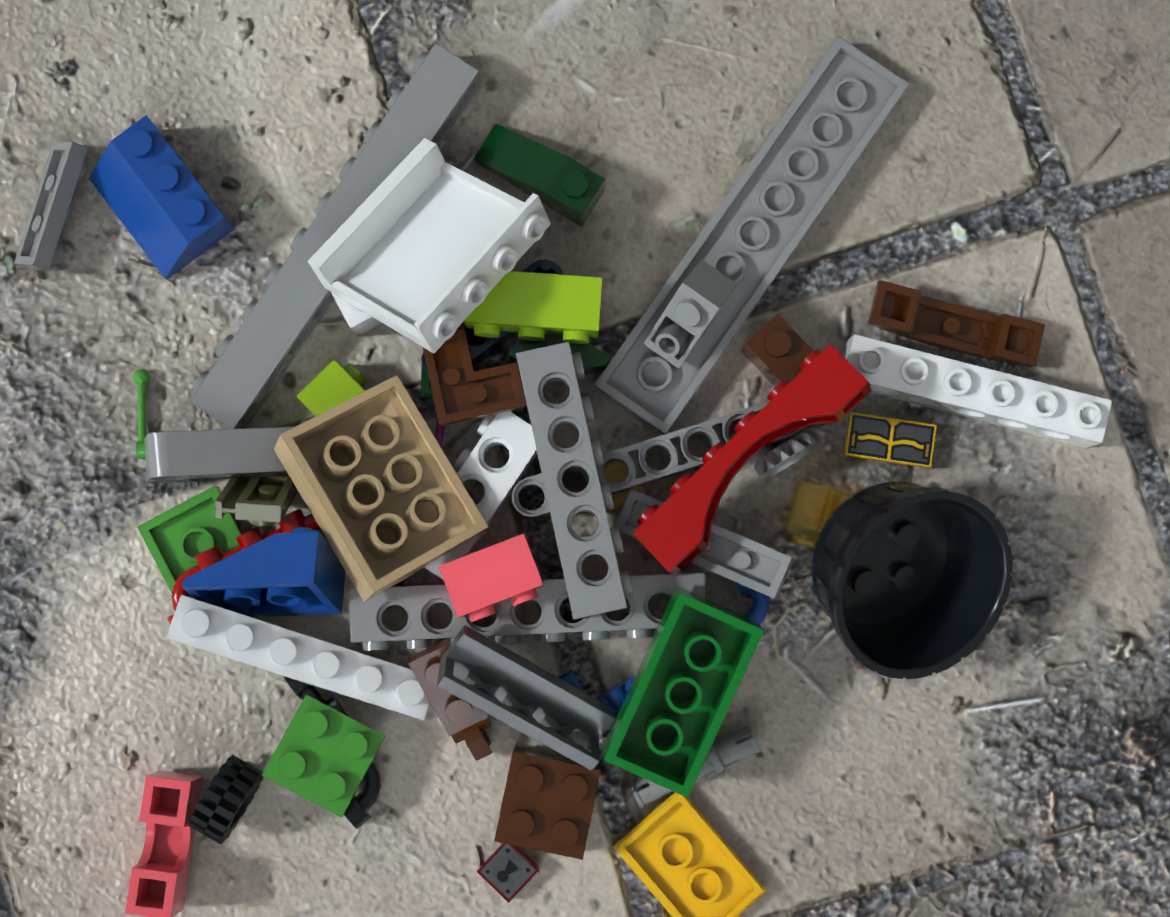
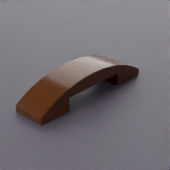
[868,280,1045,367]

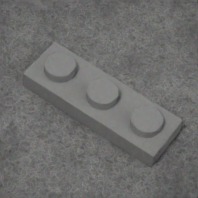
[14,142,88,271]

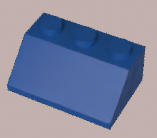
[89,115,235,280]

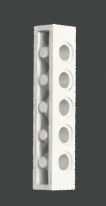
[842,334,1112,448]

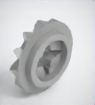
[754,430,820,478]

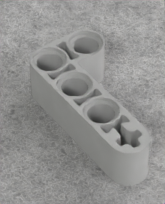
[144,427,294,484]

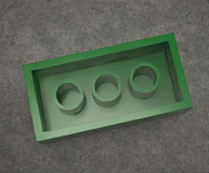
[603,586,764,798]

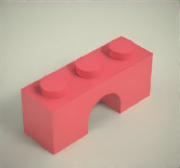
[125,770,203,917]

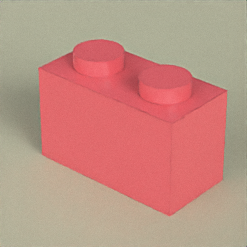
[438,533,544,623]

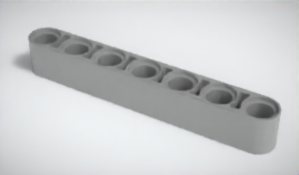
[512,401,800,519]

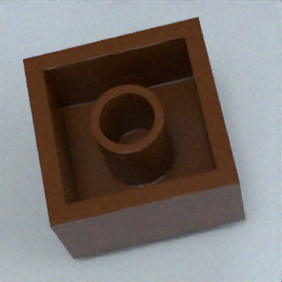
[494,747,601,860]

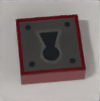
[477,843,540,903]

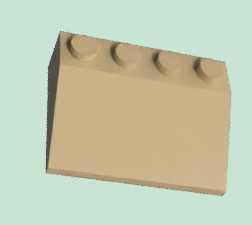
[274,375,488,602]

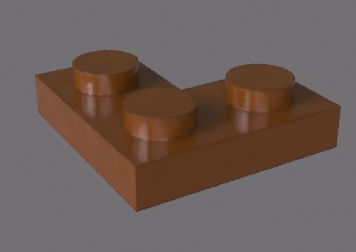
[423,329,527,426]

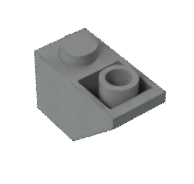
[643,260,738,369]

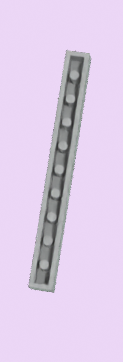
[189,43,481,429]

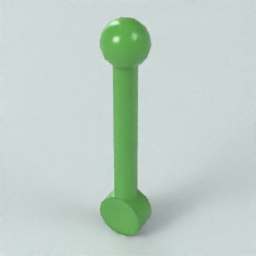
[133,369,150,459]

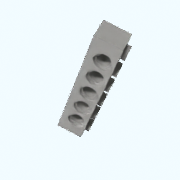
[516,342,633,620]

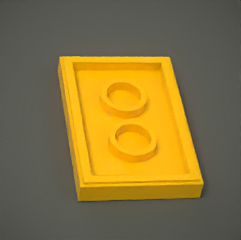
[613,792,767,917]

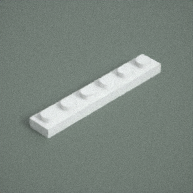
[166,595,429,720]

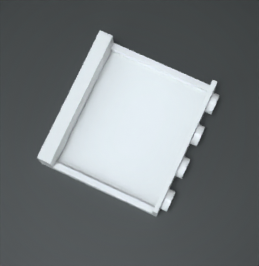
[307,138,551,353]

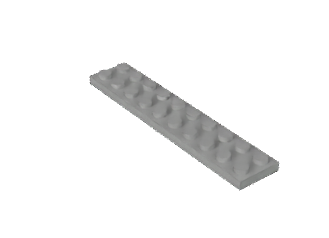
[594,36,909,435]

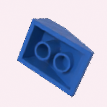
[182,527,346,617]

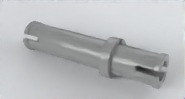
[629,726,761,808]

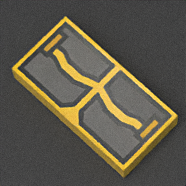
[843,412,937,469]

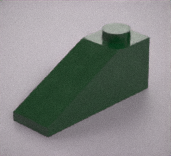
[473,124,605,227]

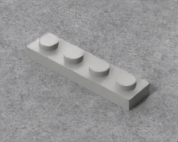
[614,489,794,600]

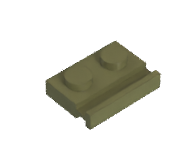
[215,474,298,526]

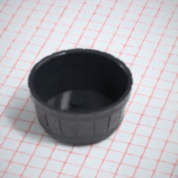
[812,481,1012,679]

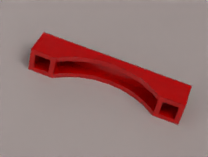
[632,344,872,576]

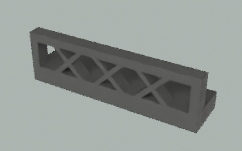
[437,625,616,771]

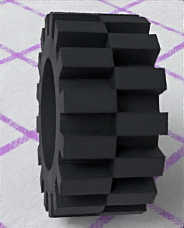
[189,755,264,844]

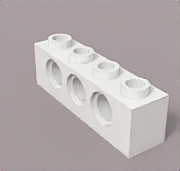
[425,411,537,579]

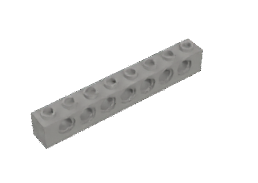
[349,573,706,651]

